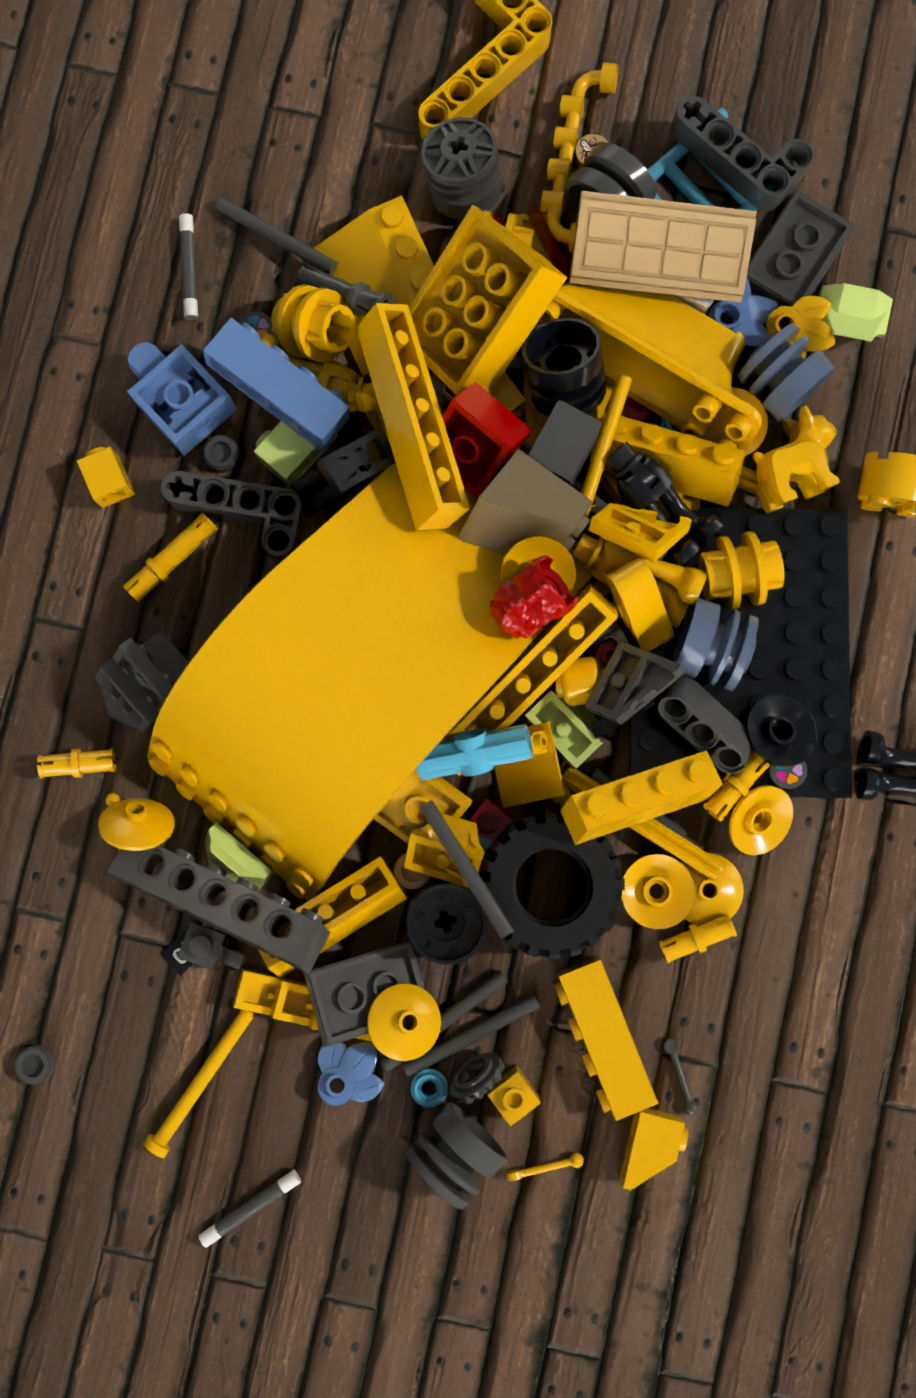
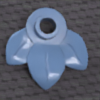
[709,278,777,347]
[317,1042,385,1106]

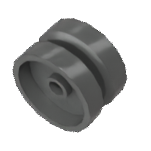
[564,142,657,215]

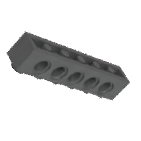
[107,842,330,974]

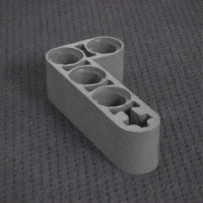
[671,95,814,211]
[161,471,305,563]

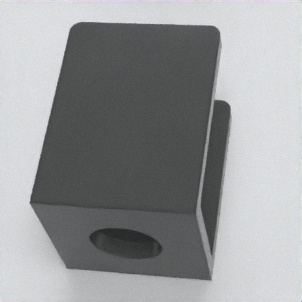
[528,401,601,487]

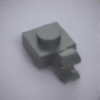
[177,921,248,970]

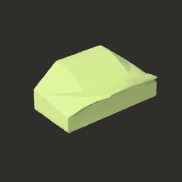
[819,283,893,342]
[524,690,603,769]
[205,822,272,890]

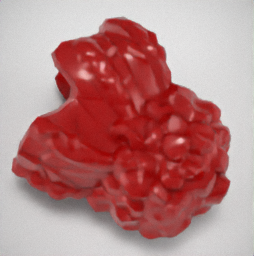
[490,555,579,639]

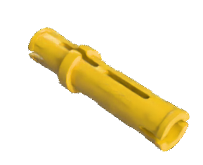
[122,512,218,603]

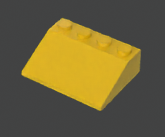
[312,195,434,378]
[409,205,567,396]

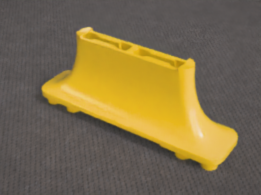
[531,283,762,451]

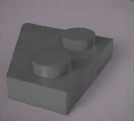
[585,641,686,725]

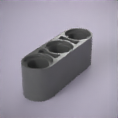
[658,675,753,774]

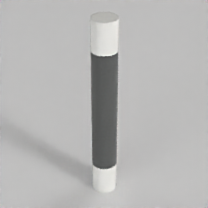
[179,214,198,320]
[198,1169,302,1248]

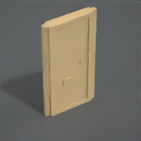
[569,191,757,303]

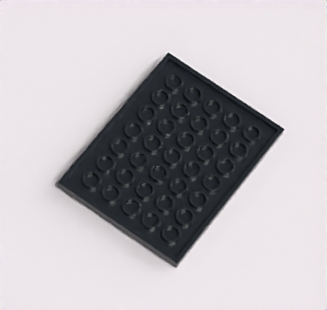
[629,508,852,799]

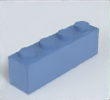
[203,318,350,452]

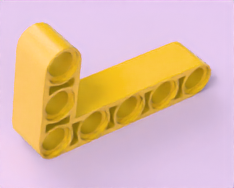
[418,0,552,141]

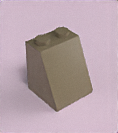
[458,449,593,554]

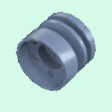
[737,323,836,423]
[672,597,759,691]

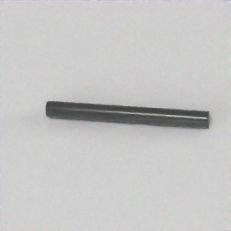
[215,197,338,275]
[420,800,514,939]
[380,970,508,1072]
[402,994,540,1078]

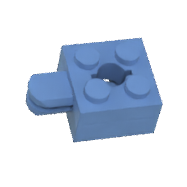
[127,342,237,456]

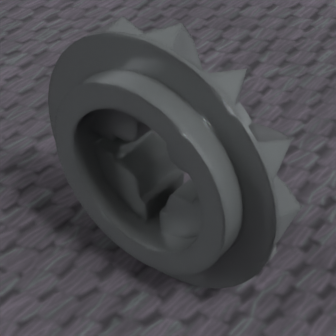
[450,1052,505,1104]

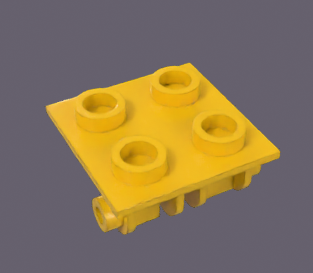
[494,722,566,808]

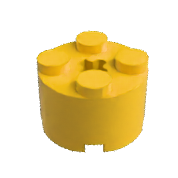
[857,452,916,518]

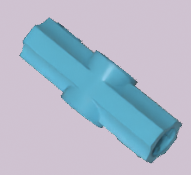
[416,724,533,781]

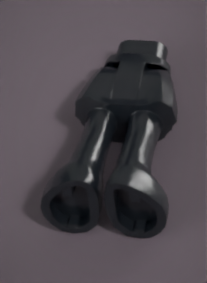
[606,441,724,566]
[854,731,916,801]

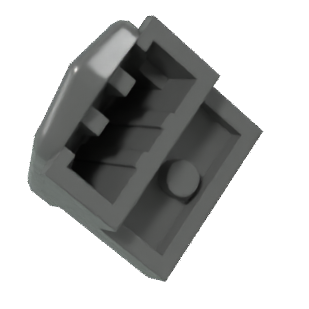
[95,633,189,733]

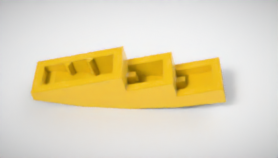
[232,969,372,1042]

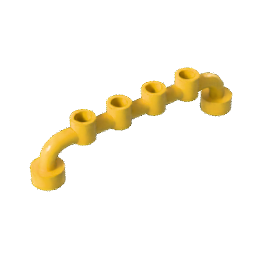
[541,62,618,252]

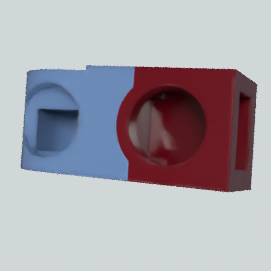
[469,797,514,851]

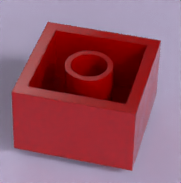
[442,382,533,499]

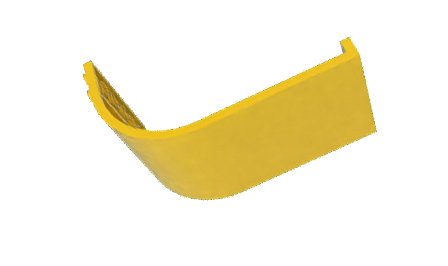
[147,463,595,901]

